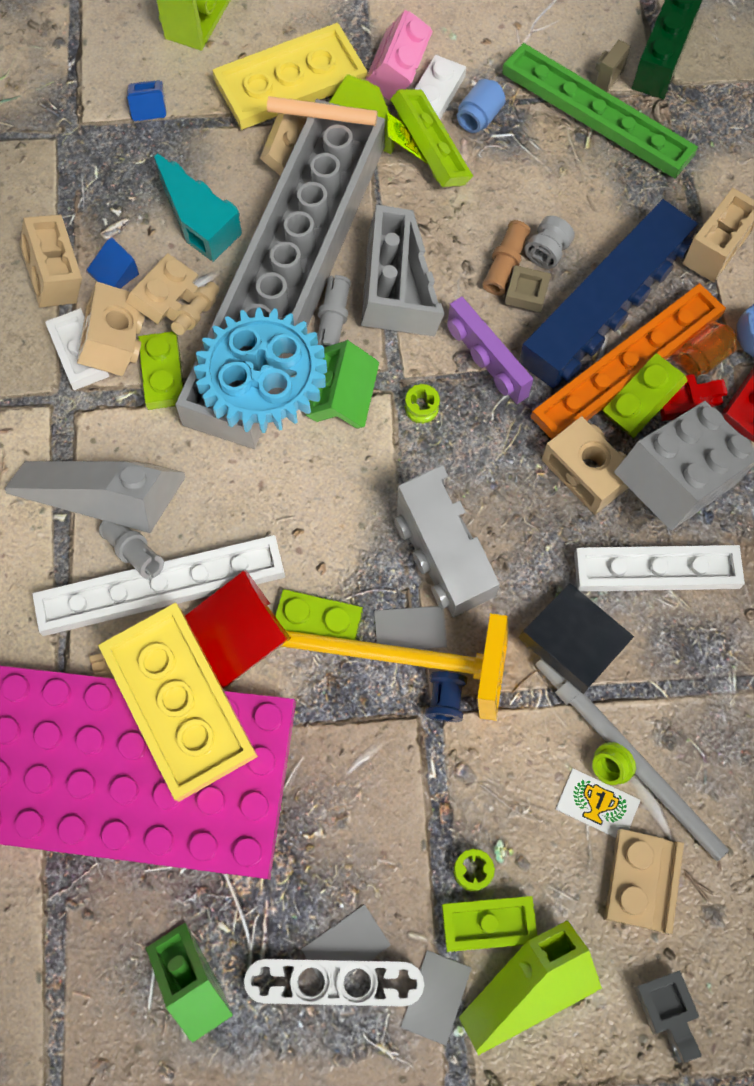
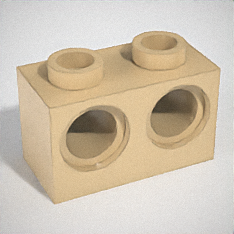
[683,187,754,283]
[19,215,82,308]

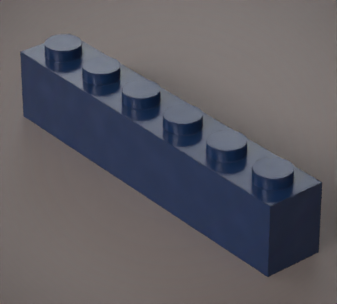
[519,199,699,390]

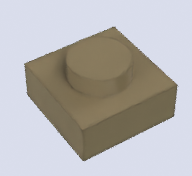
[595,40,631,92]
[505,265,551,313]

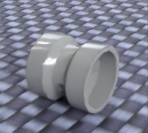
[525,215,575,269]

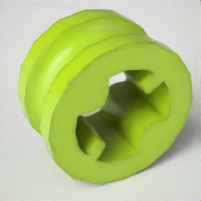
[405,384,440,424]
[453,849,495,892]

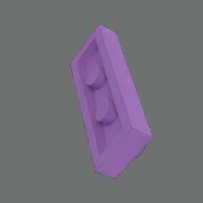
[447,296,533,405]

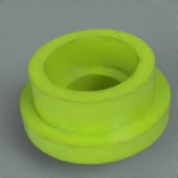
[592,742,636,785]

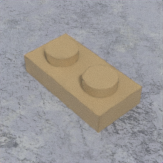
[260,98,308,176]

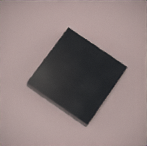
[519,583,634,694]

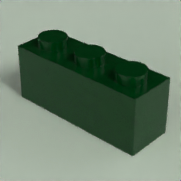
[632,0,703,100]

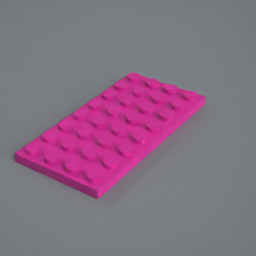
[0,666,296,880]

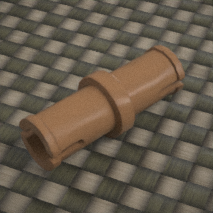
[482,220,531,295]

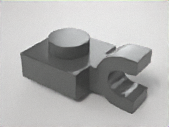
[634,970,702,1063]

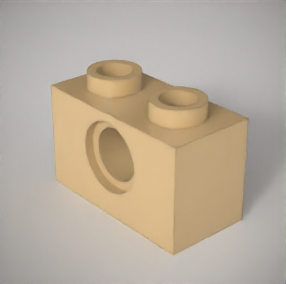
[77,281,145,376]
[541,416,629,515]

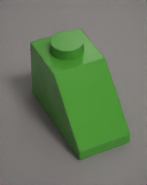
[146,923,233,1043]

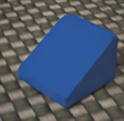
[127,80,166,121]
[87,237,139,289]

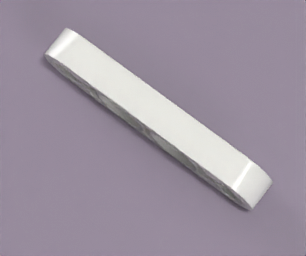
[244,959,424,1006]

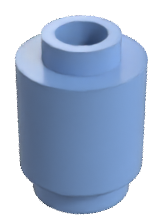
[457,79,506,133]

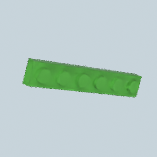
[502,42,698,179]

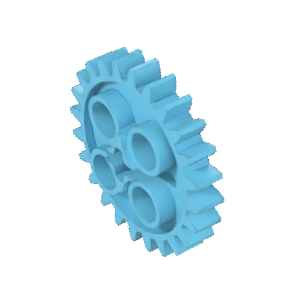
[194,307,327,433]

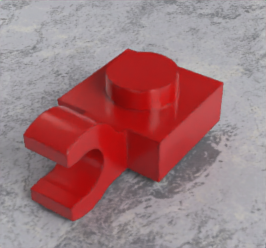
[660,374,728,421]

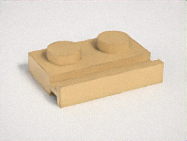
[604,829,684,935]

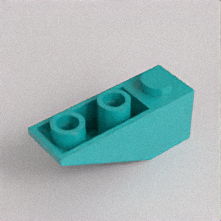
[154,153,242,262]

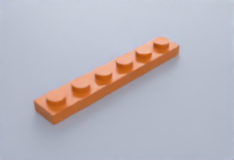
[531,283,726,440]

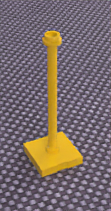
[280,613,508,721]

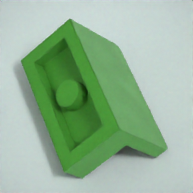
[306,340,379,429]

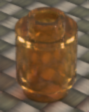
[678,322,737,377]

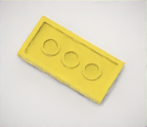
[212,23,368,130]
[98,602,258,802]

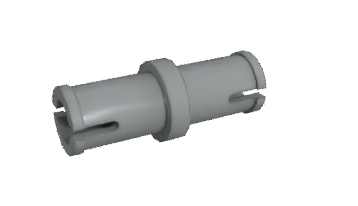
[317,275,351,348]
[99,520,164,579]

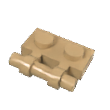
[126,253,220,335]

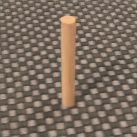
[267,96,378,126]

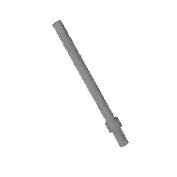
[535,658,729,862]

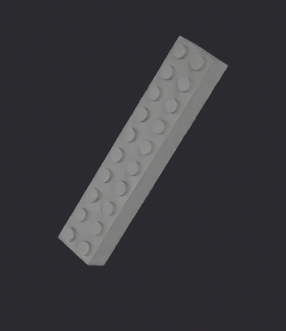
[175,99,385,449]

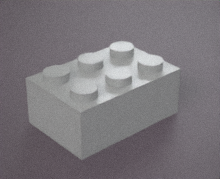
[614,401,754,531]

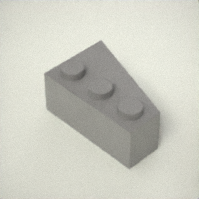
[361,204,444,337]
[394,465,500,618]

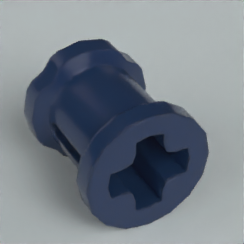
[425,671,467,722]

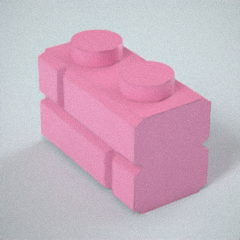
[365,10,433,100]

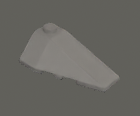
[5,461,185,533]

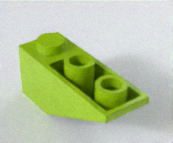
[459,920,602,1056]

